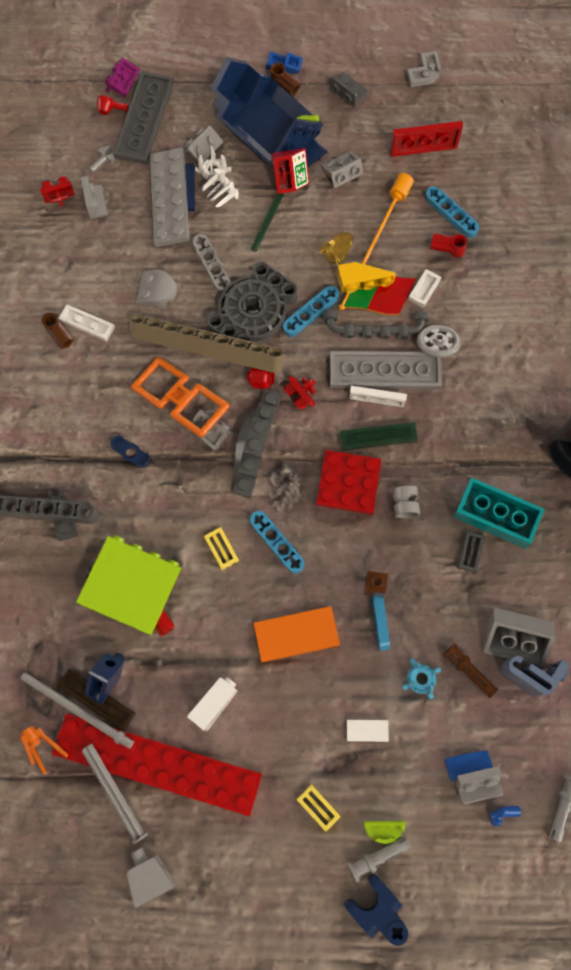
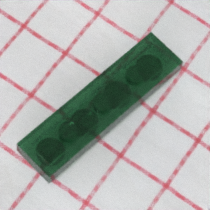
[340,422,418,451]

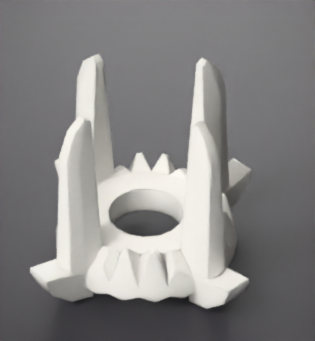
[195,146,231,185]
[202,168,239,208]

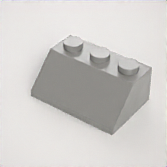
[483,607,556,668]

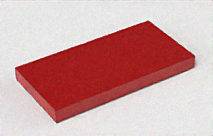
[390,121,463,157]

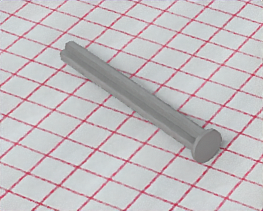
[82,744,148,844]

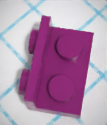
[105,57,140,98]

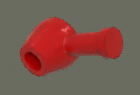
[97,95,129,115]

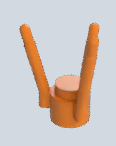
[19,726,68,774]

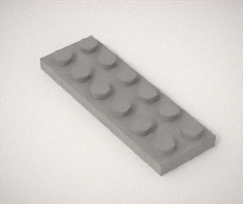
[150,147,189,247]
[330,351,442,389]

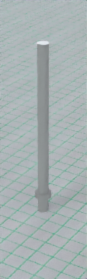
[21,672,134,749]

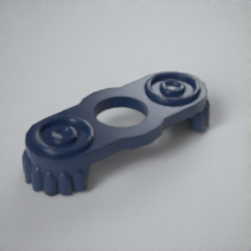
[110,435,151,468]

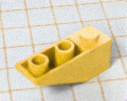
[337,262,396,293]

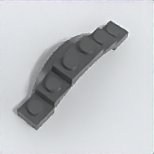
[232,389,282,498]

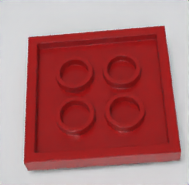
[316,450,382,515]

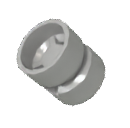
[392,486,420,518]

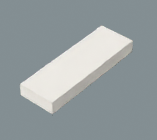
[58,304,115,342]
[349,386,407,407]

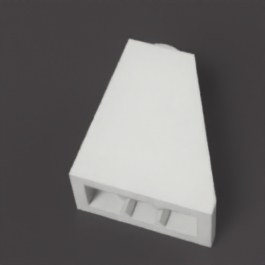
[187,677,237,731]

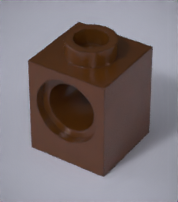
[364,571,388,598]

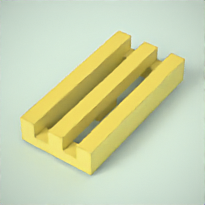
[204,527,239,570]
[296,784,341,832]

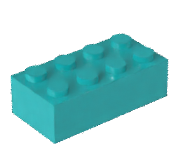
[453,477,545,549]

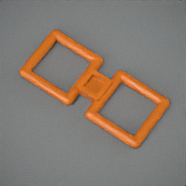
[131,357,230,437]

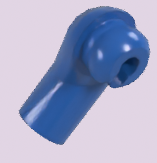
[489,806,521,826]

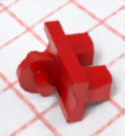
[40,176,75,206]
[283,375,316,410]

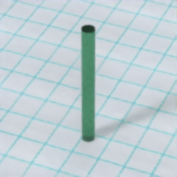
[251,193,284,252]

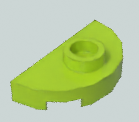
[363,820,406,844]

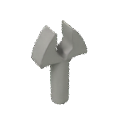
[89,146,116,173]

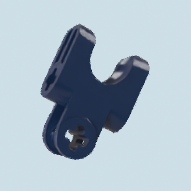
[344,873,409,946]

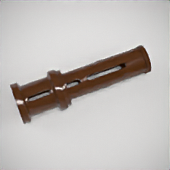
[442,643,498,698]

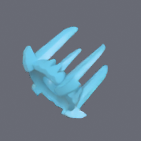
[402,658,442,700]

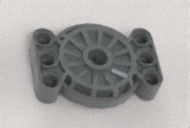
[207,262,297,342]

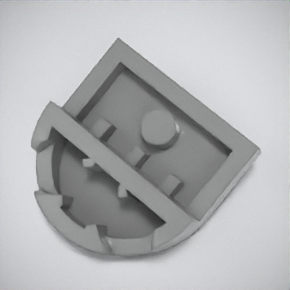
[136,270,177,309]

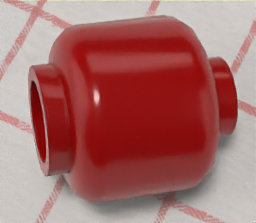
[246,367,275,389]

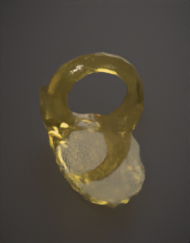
[320,232,353,265]

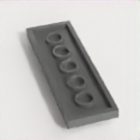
[113,71,174,164]

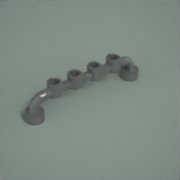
[323,310,428,339]

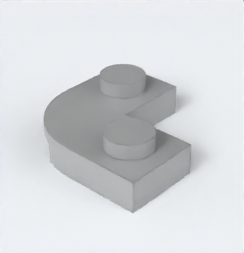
[407,51,441,87]

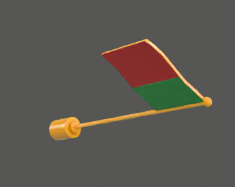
[338,173,416,315]

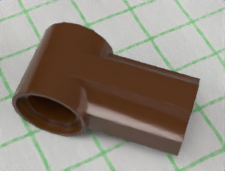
[270,63,301,96]
[41,312,74,349]

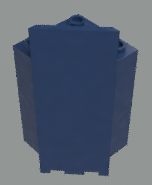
[211,57,328,168]

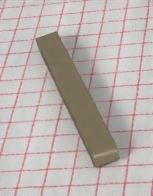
[129,315,284,373]

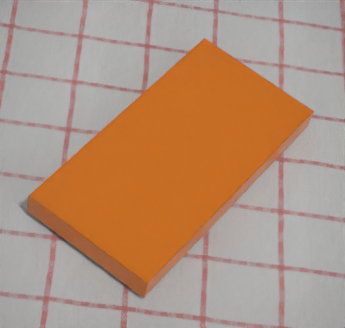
[254,606,340,663]

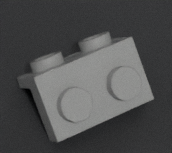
[184,126,224,164]

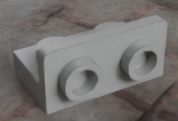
[322,151,364,188]
[81,176,108,219]
[191,409,234,450]
[456,766,503,805]

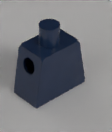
[85,653,125,704]

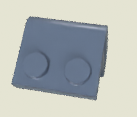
[500,656,570,697]

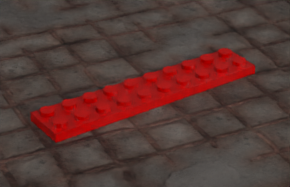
[51,714,262,817]

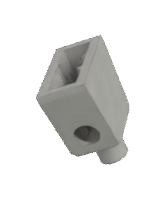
[127,847,176,908]

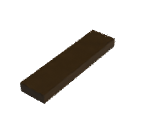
[57,669,136,731]

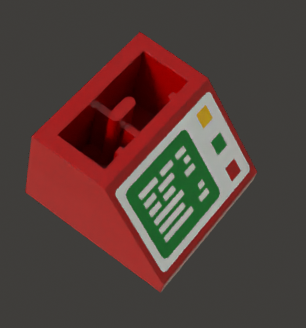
[271,148,309,194]

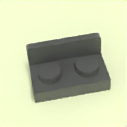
[330,72,368,107]

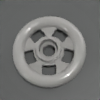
[417,325,461,358]

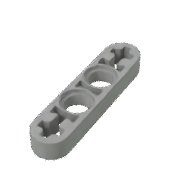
[193,234,231,294]

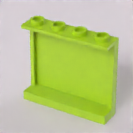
[76,535,182,636]

